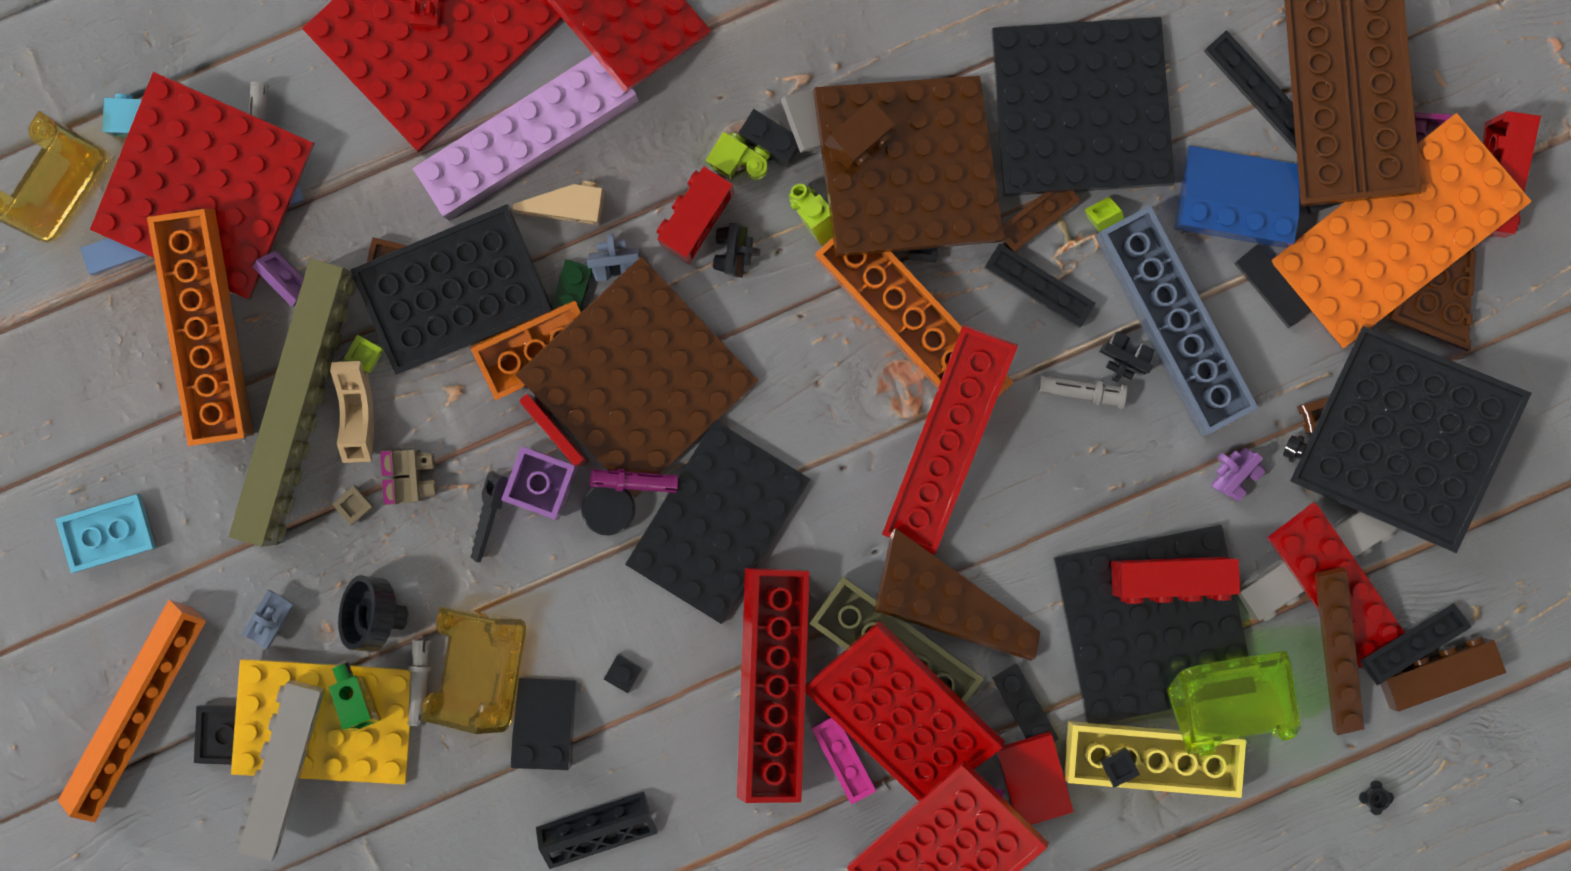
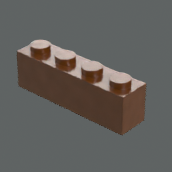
[1380,636,1506,712]

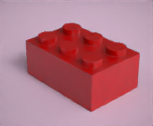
[656,166,735,264]

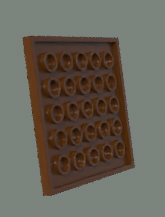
[813,76,1005,257]
[516,256,758,497]

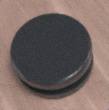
[581,487,636,536]

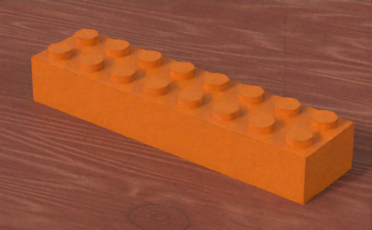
[147,209,254,446]
[814,237,1014,397]

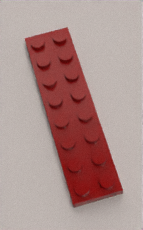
[882,324,1018,555]

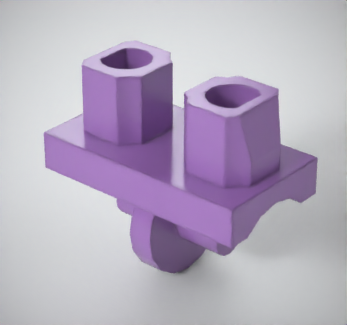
[1211,447,1266,501]

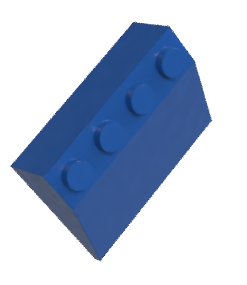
[1174,146,1300,248]

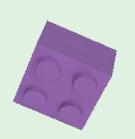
[501,446,579,520]

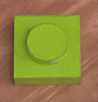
[1084,197,1124,232]
[344,335,384,374]

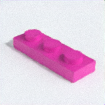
[811,717,876,805]

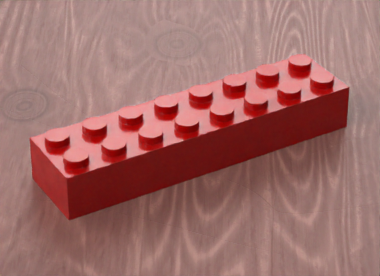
[737,568,810,803]

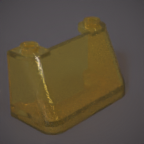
[0,111,107,243]
[421,607,526,734]

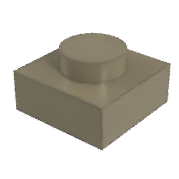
[332,485,374,526]

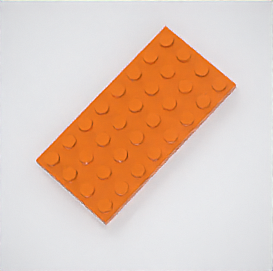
[1271,113,1532,349]

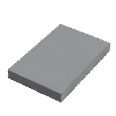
[781,78,859,153]

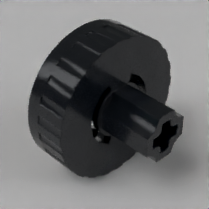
[338,575,409,652]

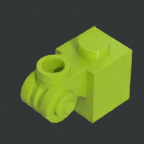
[705,131,770,180]
[788,183,833,246]

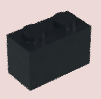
[738,108,799,168]

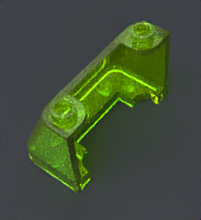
[1167,651,1301,756]

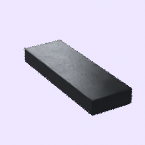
[1234,244,1311,328]

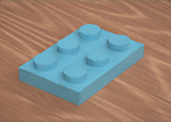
[55,494,156,573]

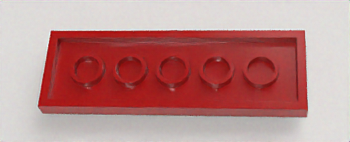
[1267,502,1405,668]

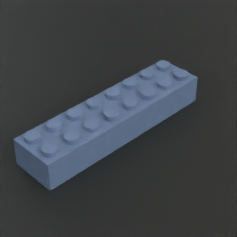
[1094,205,1258,436]

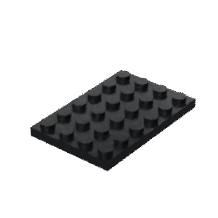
[350,204,553,375]
[625,420,810,624]

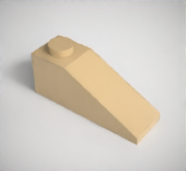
[512,181,605,226]

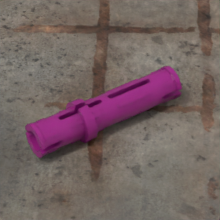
[590,468,678,493]

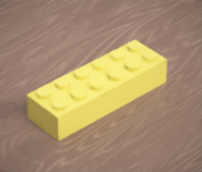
[1064,721,1246,798]

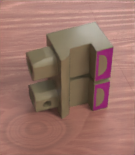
[380,450,438,505]

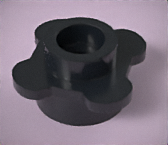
[1359,780,1394,815]

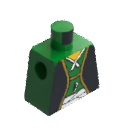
[329,662,381,731]

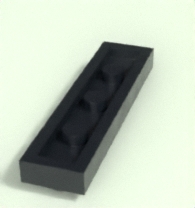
[984,243,1096,328]
[1360,604,1471,686]

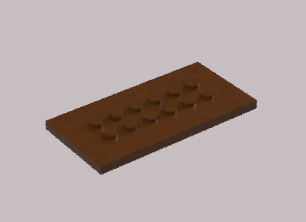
[1284,0,1421,207]

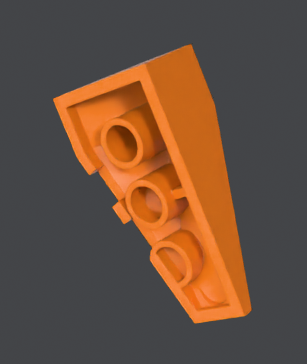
[470,301,581,401]

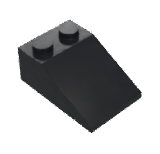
[511,678,576,770]

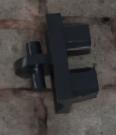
[713,223,761,278]
[1099,331,1154,382]

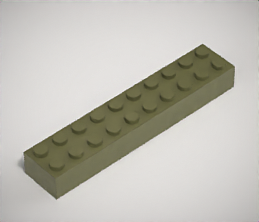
[228,258,357,547]

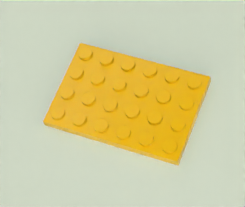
[231,659,411,784]

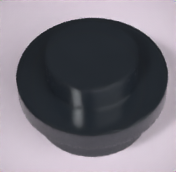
[1283,435,1307,463]

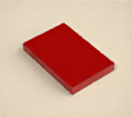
[520,394,589,467]
[997,731,1074,825]

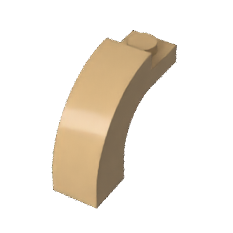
[330,361,374,463]

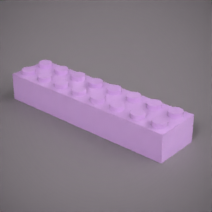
[412,55,639,221]

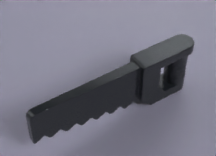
[470,471,508,563]

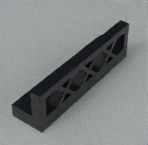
[536,791,658,869]

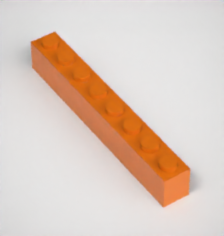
[58,600,206,823]

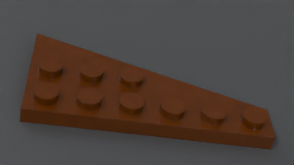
[1388,247,1476,351]
[874,528,1040,661]

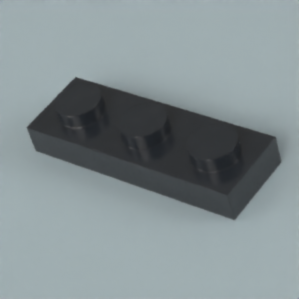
[991,664,1059,742]

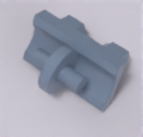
[587,233,640,281]
[242,590,294,649]

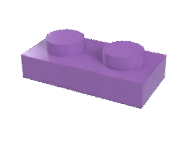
[253,250,304,307]

